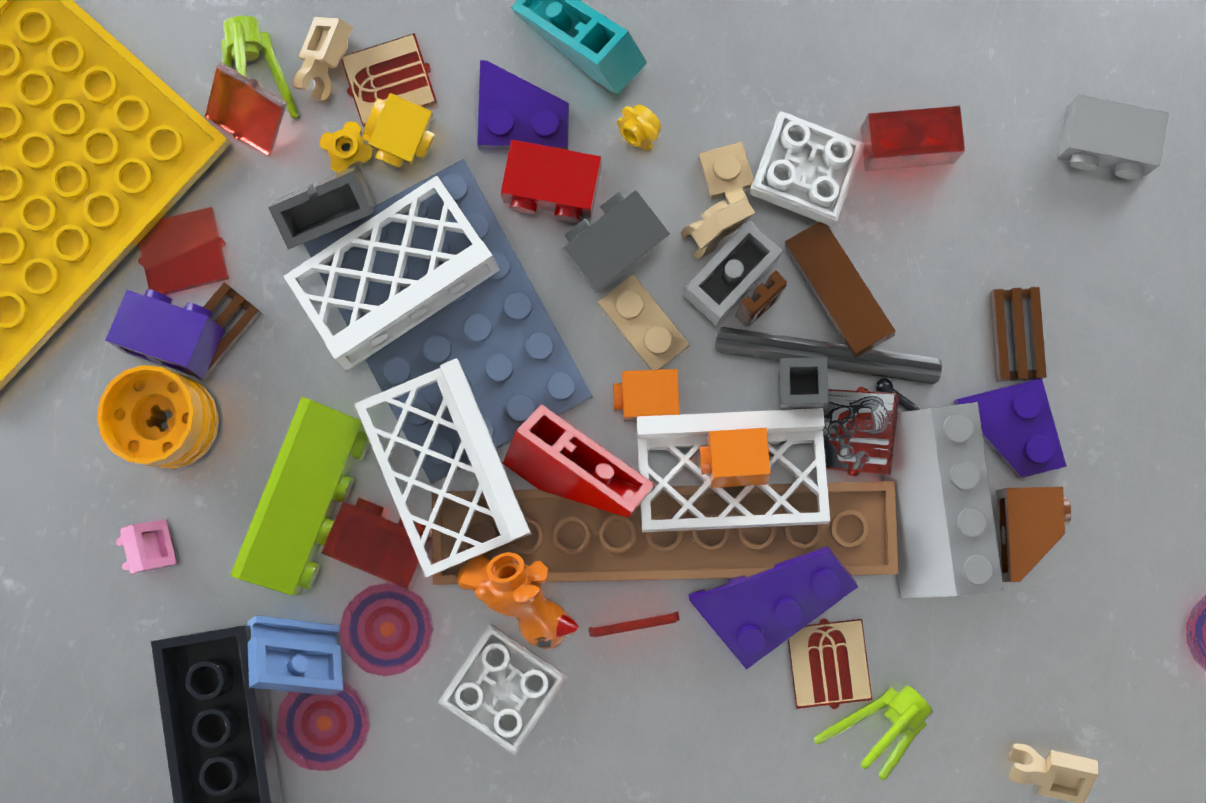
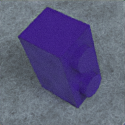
[105,289,225,380]

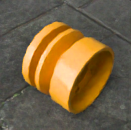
[97,365,219,470]

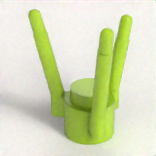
[220,15,299,121]
[814,685,933,780]

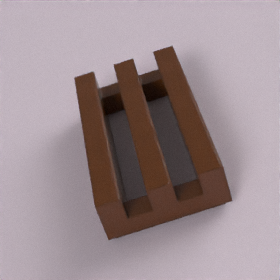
[735,270,787,327]
[196,282,262,382]
[990,287,1047,382]

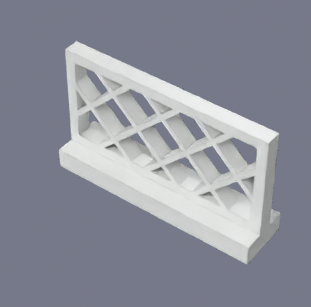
[283,176,500,372]
[354,358,532,578]
[636,408,830,533]

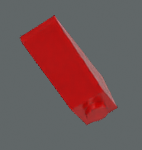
[502,404,655,518]

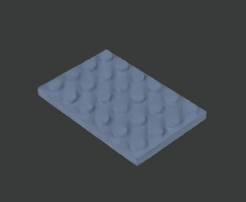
[304,159,593,484]

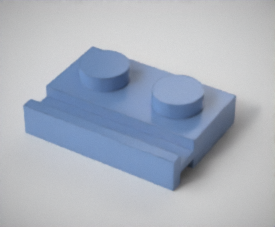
[247,615,343,696]

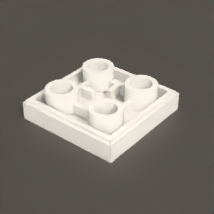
[749,111,864,227]
[438,624,567,755]

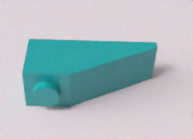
[511,0,647,95]

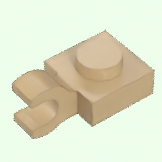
[293,17,353,100]
[698,141,754,223]
[681,198,755,259]
[1008,744,1099,803]

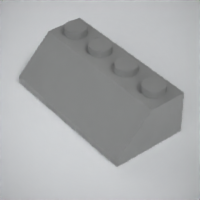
[877,402,1004,599]

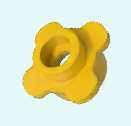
[617,105,661,151]
[319,121,372,173]

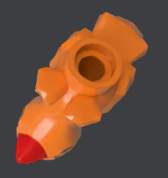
[455,552,579,649]

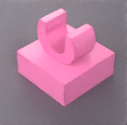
[116,520,177,574]

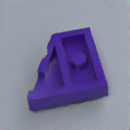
[953,378,1067,479]

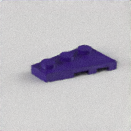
[688,546,858,670]

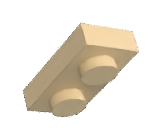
[598,274,690,370]

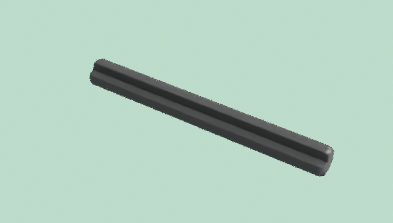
[715,327,942,384]

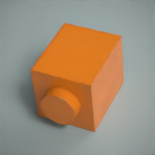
[613,369,680,421]
[699,428,771,488]

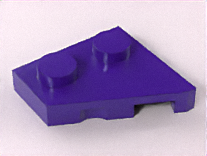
[477,60,569,150]

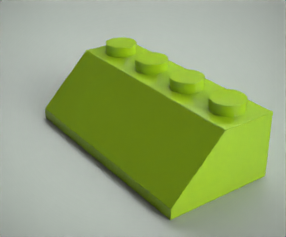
[230,396,370,596]

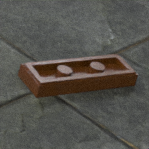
[785,222,896,358]

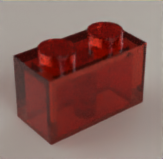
[860,106,965,171]
[321,497,432,589]

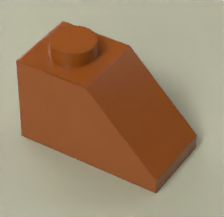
[996,487,1071,582]

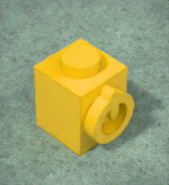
[362,93,435,169]

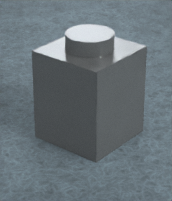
[780,357,829,413]

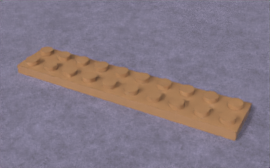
[431,481,898,585]

